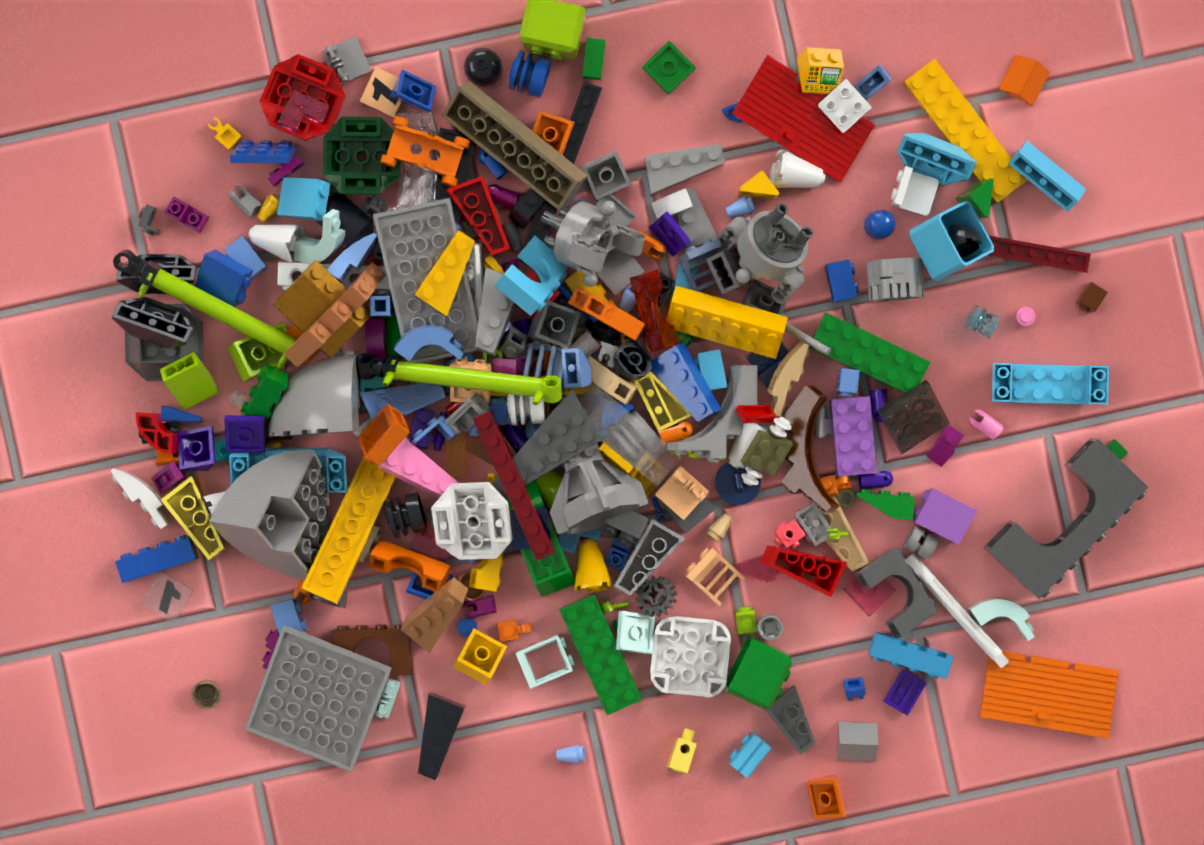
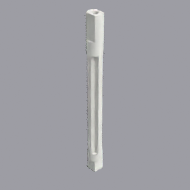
[904,553,1009,668]

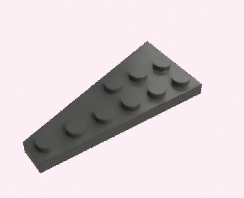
[492,390,602,499]

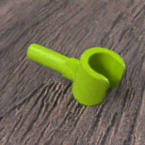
[826,528,849,541]
[600,600,628,612]

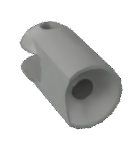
[229,185,262,218]
[814,404,833,438]

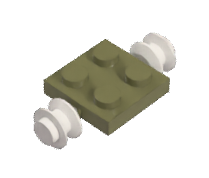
[740,417,793,486]

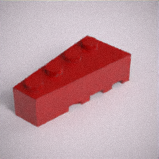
[447,176,510,257]
[759,545,847,597]

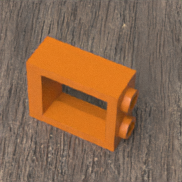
[358,404,410,466]

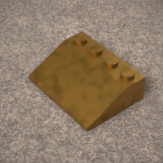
[273,260,371,358]

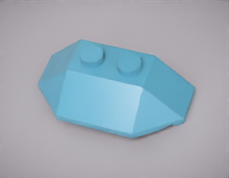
[897,133,977,185]

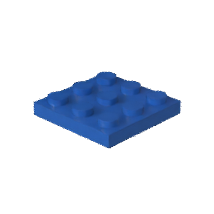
[230,140,297,163]

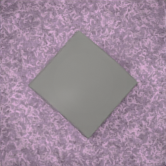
[596,249,645,296]

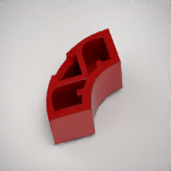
[136,412,178,454]

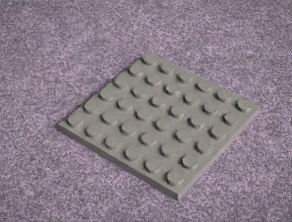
[245,625,392,772]

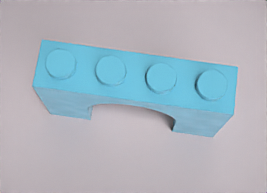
[494,235,569,316]

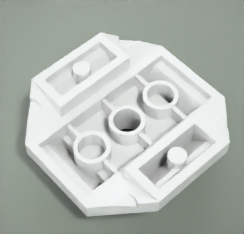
[431,482,513,560]

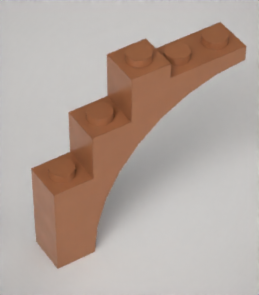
[284,261,386,367]

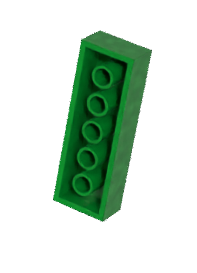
[808,313,930,397]
[559,593,642,715]

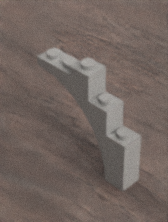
[667,365,758,462]

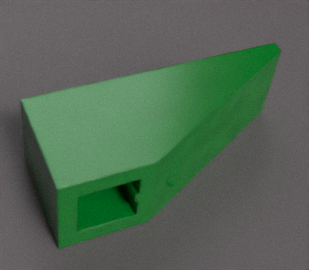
[855,489,915,520]

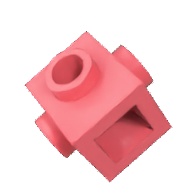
[774,519,805,550]

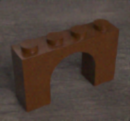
[332,624,412,676]

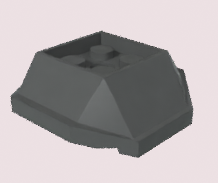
[125,304,204,381]

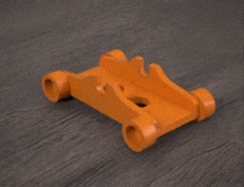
[380,116,470,187]

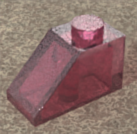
[734,554,779,583]

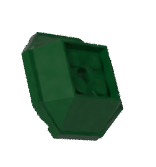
[323,116,401,195]

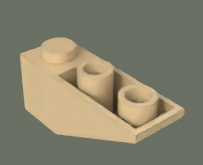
[588,356,639,404]

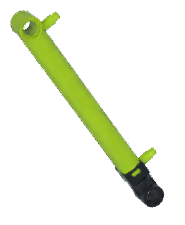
[113,250,296,370]
[356,353,562,405]

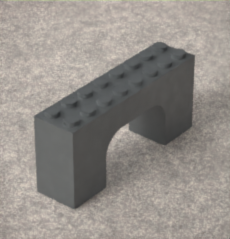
[983,437,1148,599]

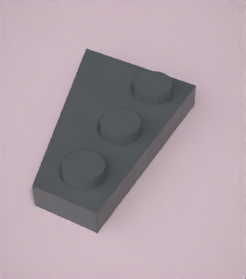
[766,685,815,755]

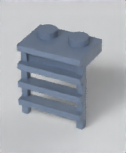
[677,239,722,292]
[523,343,568,393]

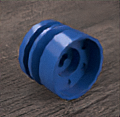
[509,50,552,98]

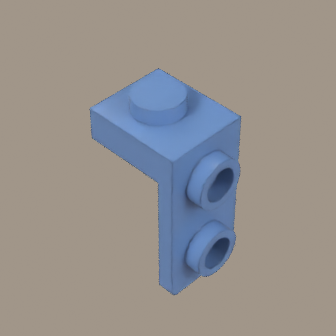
[411,416,457,445]

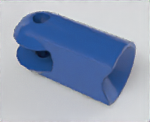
[478,149,509,180]

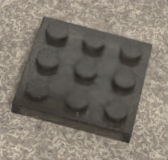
[877,380,950,454]

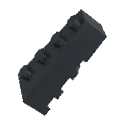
[418,692,465,780]

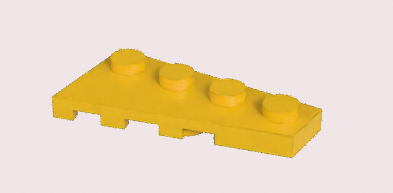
[415,230,475,316]

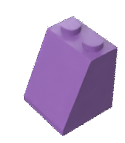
[912,488,977,545]

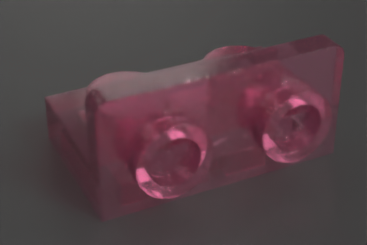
[409,531,450,563]

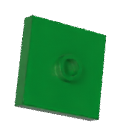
[642,40,696,95]

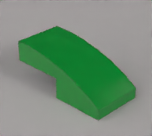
[582,37,606,80]

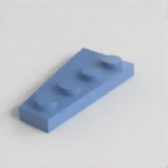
[360,383,446,420]

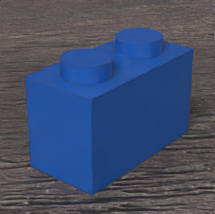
[825,259,859,303]

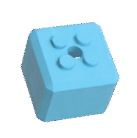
[909,200,994,281]

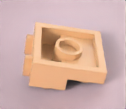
[449,357,491,405]

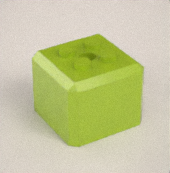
[519,0,586,61]

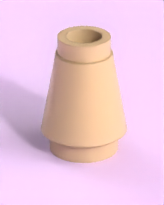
[706,513,732,543]

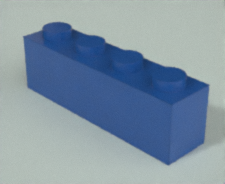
[115,535,199,583]

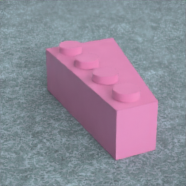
[377,438,457,498]

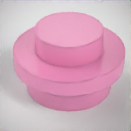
[1016,307,1036,326]

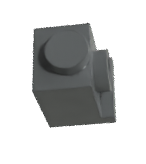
[499,326,527,359]

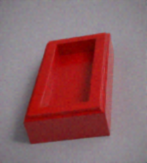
[735,405,778,423]

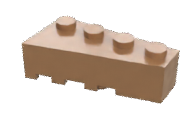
[401,577,468,653]

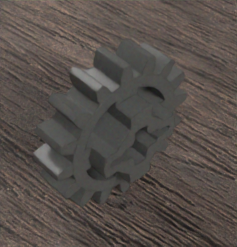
[635,575,677,617]

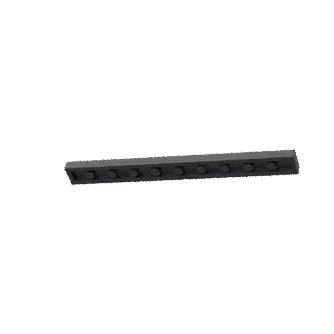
[518,81,602,265]

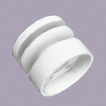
[507,394,545,425]

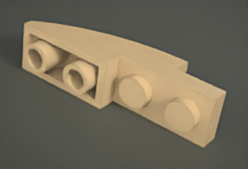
[767,341,810,417]

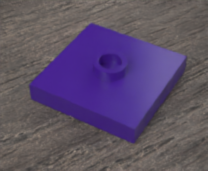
[224,415,266,453]

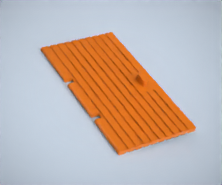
[979,651,1118,739]

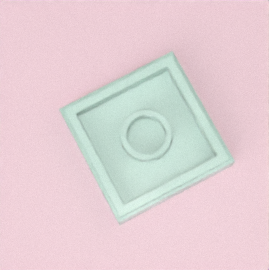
[616,611,655,654]

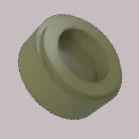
[836,489,856,508]

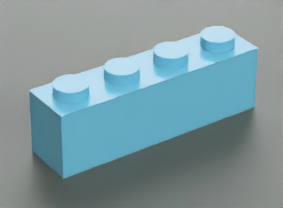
[1008,141,1086,212]

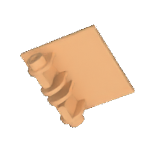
[655,466,709,520]

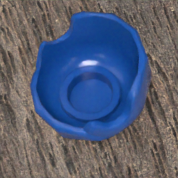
[864,210,895,239]

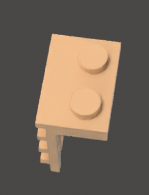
[686,547,745,606]

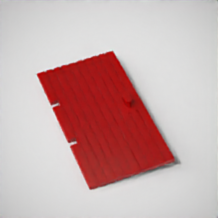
[732,54,876,183]

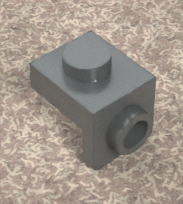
[138,204,161,235]

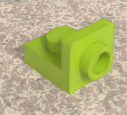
[735,606,757,634]

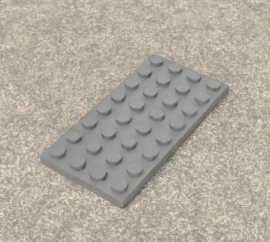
[373,198,478,363]

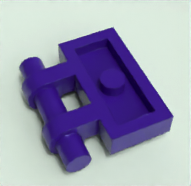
[409,408,448,451]

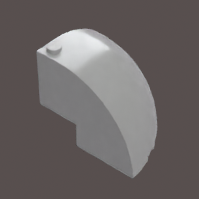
[267,351,362,437]
[209,449,330,581]

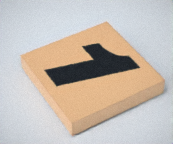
[360,67,402,118]

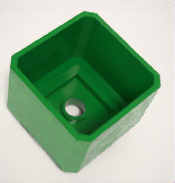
[725,635,792,710]

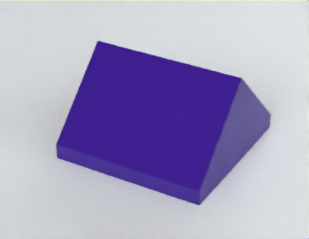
[177,426,216,471]

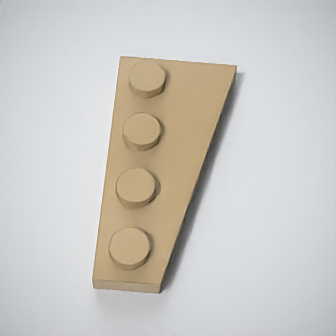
[816,496,869,571]

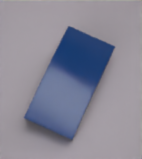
[605,538,632,571]

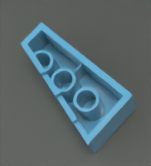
[868,631,953,679]

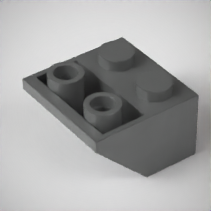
[600,510,649,548]

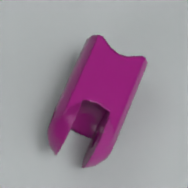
[488,184,520,209]
[462,595,497,618]

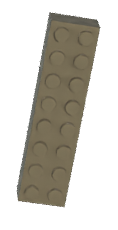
[442,81,588,211]

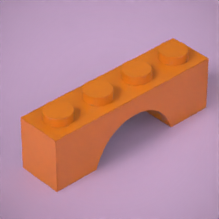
[369,539,451,592]

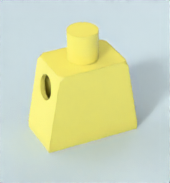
[666,728,696,774]

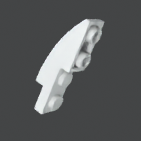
[111,468,171,529]

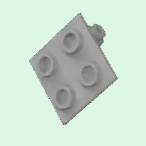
[321,36,372,85]

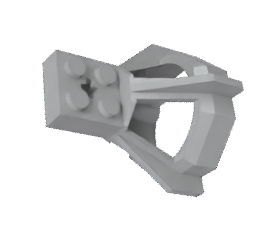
[550,444,648,535]

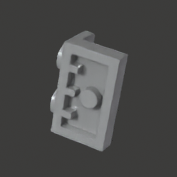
[794,501,832,546]

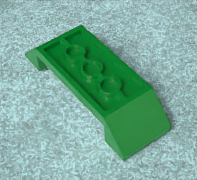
[505,480,576,597]

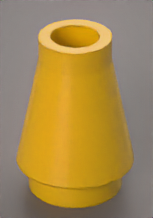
[257,193,280,222]

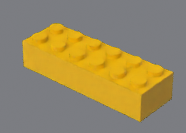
[665,286,788,359]

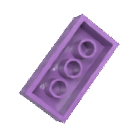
[829,396,877,476]

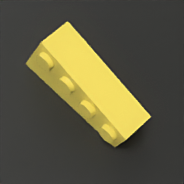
[161,476,226,561]

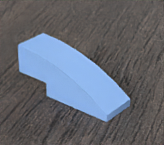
[327,233,378,283]

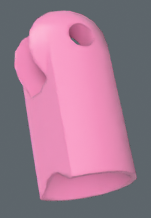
[969,409,1004,440]

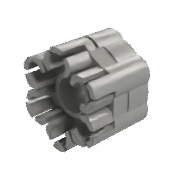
[866,257,925,301]

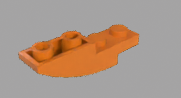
[568,286,645,341]

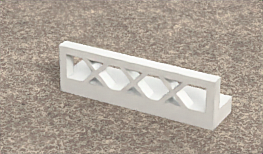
[465,242,484,322]

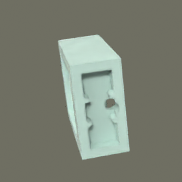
[515,634,575,689]

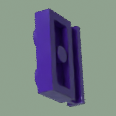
[649,211,691,257]
[883,668,927,716]

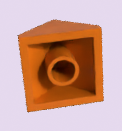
[998,55,1050,106]
[532,111,575,155]
[806,775,846,819]

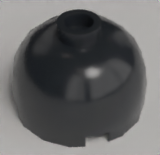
[464,48,502,87]
[947,224,982,258]
[612,341,652,381]

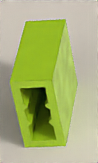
[160,352,219,410]

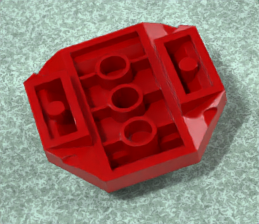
[259,54,346,141]

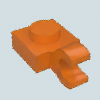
[820,475,851,497]
[497,619,532,642]

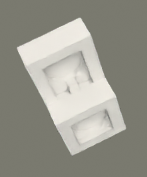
[651,188,693,219]

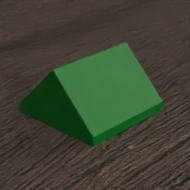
[956,178,994,219]

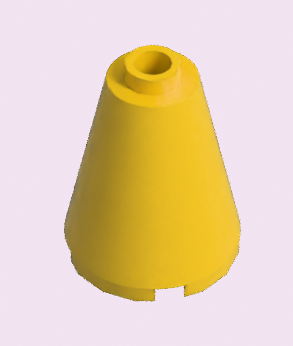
[574,539,613,593]

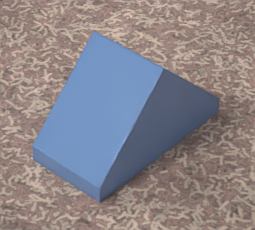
[854,64,892,100]

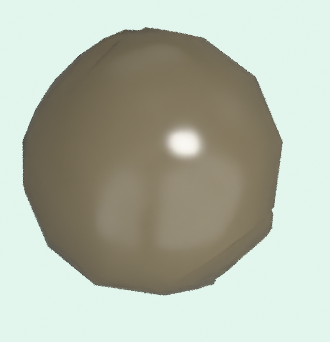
[191,679,221,709]

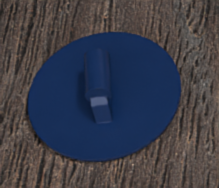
[715,461,761,505]

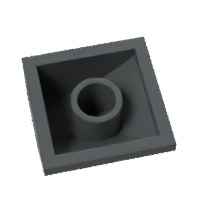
[742,279,786,315]
[527,300,581,348]

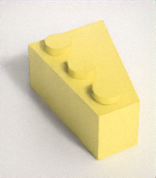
[634,371,692,432]

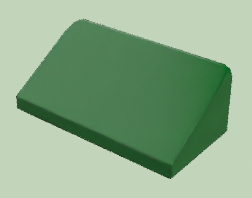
[386,317,401,356]

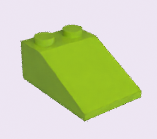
[227,322,290,382]

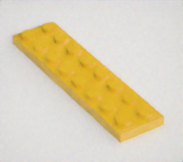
[904,58,1028,204]
[302,456,397,605]

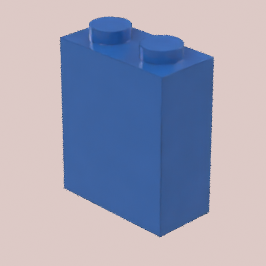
[194,249,253,307]

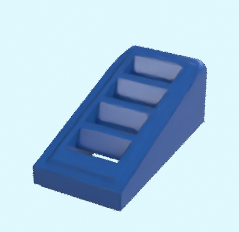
[161,406,203,423]

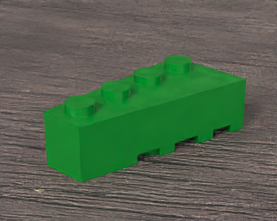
[240,364,288,424]

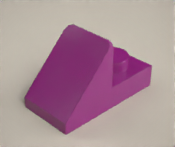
[268,158,305,187]
[492,357,532,376]
[926,425,964,467]
[151,461,186,494]

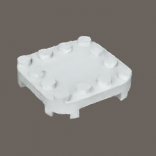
[650,616,731,698]

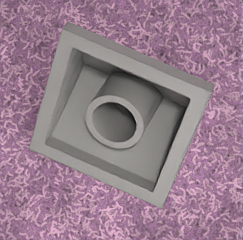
[581,150,631,200]
[837,721,878,762]

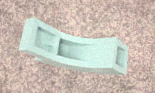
[294,209,346,264]
[968,598,1035,641]

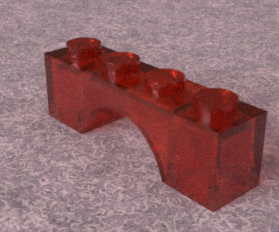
[630,270,679,352]

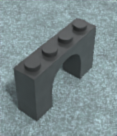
[854,547,938,638]

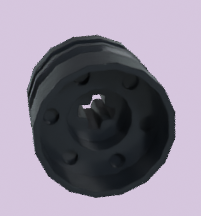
[385,492,427,539]

